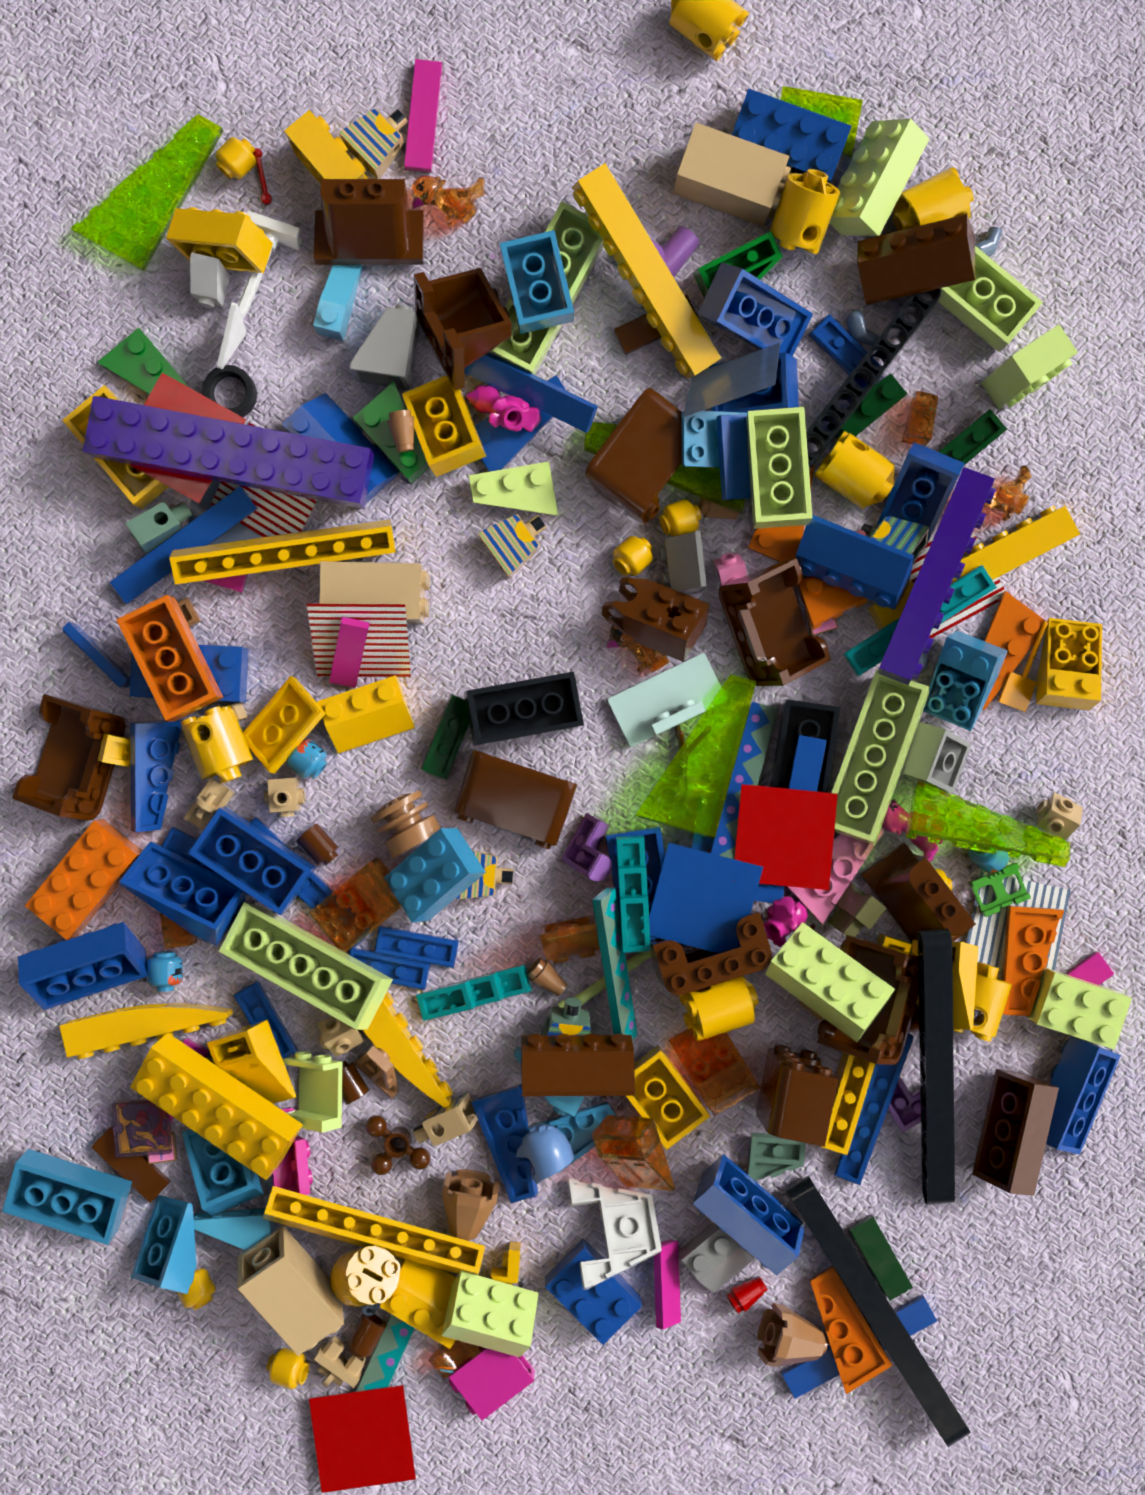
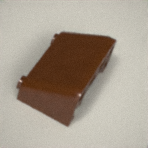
[585,388,682,525]
[718,558,831,686]
[12,694,126,820]
[454,749,578,849]
[817,935,918,1065]

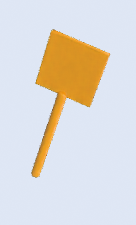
[998,621,1048,712]

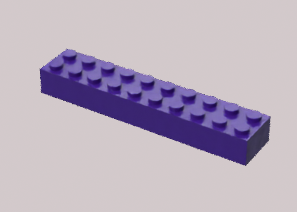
[83,396,374,509]

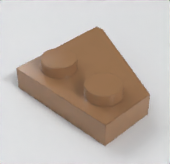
[354,1046,399,1099]

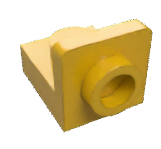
[98,734,130,767]
[491,1241,521,1285]

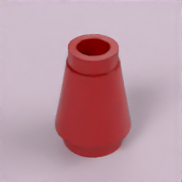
[726,1276,768,1314]

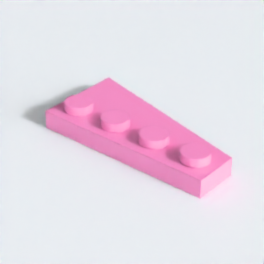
[787,828,884,924]

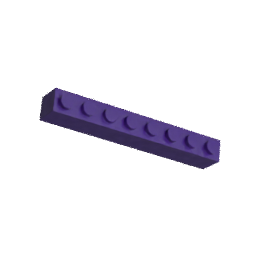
[878,467,997,686]

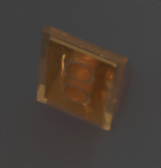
[540,915,600,964]

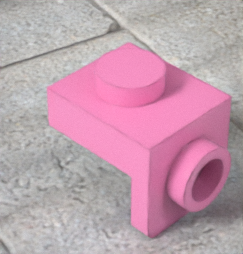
[713,553,747,587]

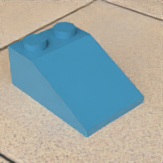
[182,1129,264,1215]
[131,1195,197,1294]

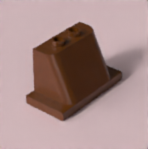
[313,179,424,265]
[414,268,512,391]
[860,842,976,943]

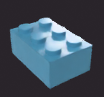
[500,230,574,334]
[384,828,486,923]

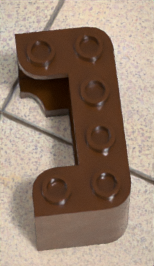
[650,909,772,995]
[756,1044,839,1147]

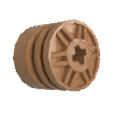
[370,790,441,858]

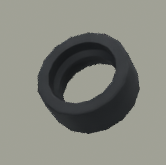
[202,365,257,417]

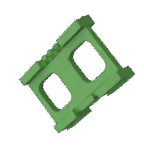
[968,863,1031,917]

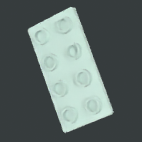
[608,653,727,747]

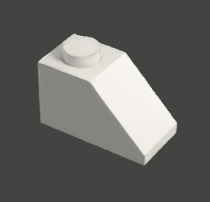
[190,252,230,308]

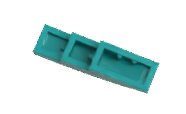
[616,835,651,953]
[416,964,532,1021]

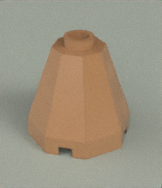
[442,1169,500,1241]
[757,1303,827,1367]

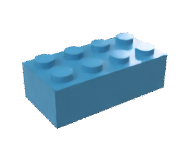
[2,1149,132,1245]

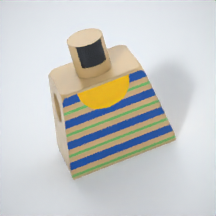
[339,109,408,179]
[478,514,547,579]
[455,849,513,899]
[413,1091,478,1146]

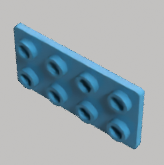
[681,411,747,468]

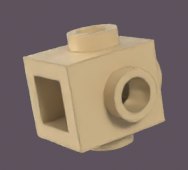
[264,777,305,817]
[1036,792,1083,841]
[318,1016,365,1057]

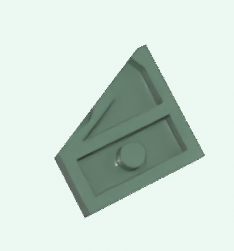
[747,1132,806,1181]

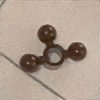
[365,1115,431,1175]

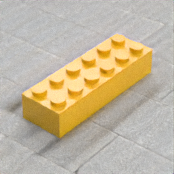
[130,1033,303,1180]

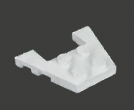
[568,1179,662,1290]

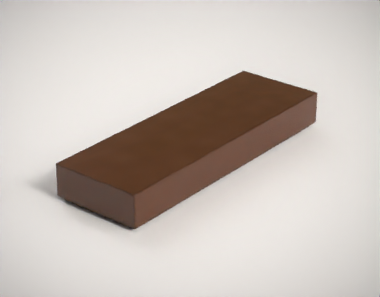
[614,294,699,355]
[91,1125,171,1203]

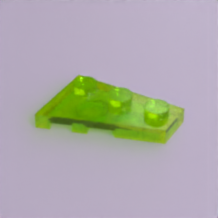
[780,86,863,158]

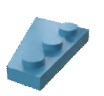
[528,1101,624,1174]

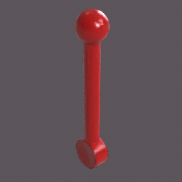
[253,148,272,205]

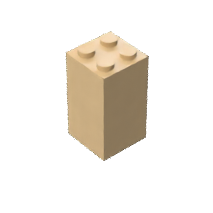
[673,122,791,227]
[319,561,430,624]
[238,1225,344,1356]

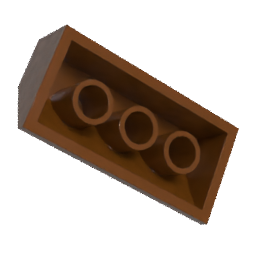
[857,214,976,305]
[521,1034,635,1096]

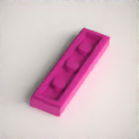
[404,59,443,172]

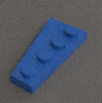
[475,375,566,472]
[130,719,183,832]
[471,1084,538,1203]

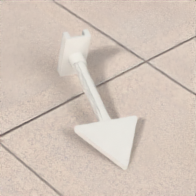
[217,211,302,369]

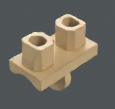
[184,777,235,831]
[314,1336,366,1388]

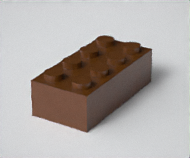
[972,1069,1059,1196]

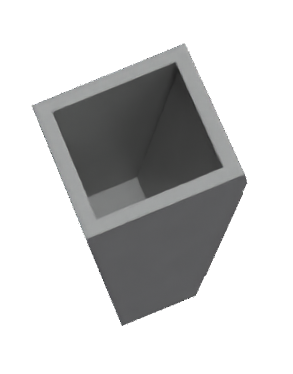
[350,305,420,390]

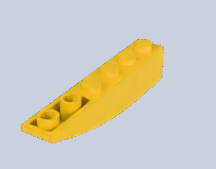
[363,966,453,1108]
[59,1003,233,1060]

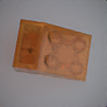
[309,857,402,953]
[669,1029,760,1116]
[592,1115,675,1191]

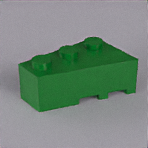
[692,231,783,298]
[353,381,430,484]

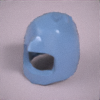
[516,1124,574,1184]

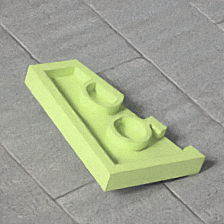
[468,461,558,516]

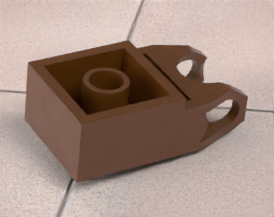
[602,577,710,662]

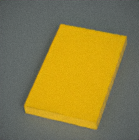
[243,676,326,774]

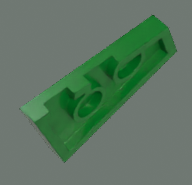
[98,327,190,395]

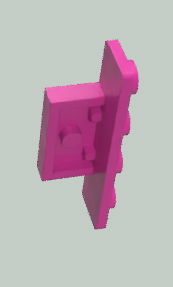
[272,1107,313,1195]

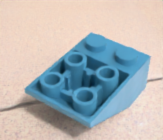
[923,631,1008,731]

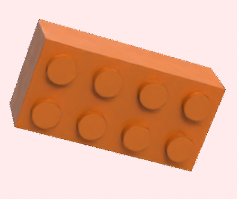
[116,595,224,722]
[25,819,143,940]

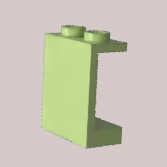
[284,1051,343,1133]

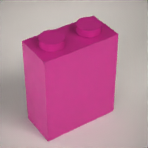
[449,1346,535,1421]

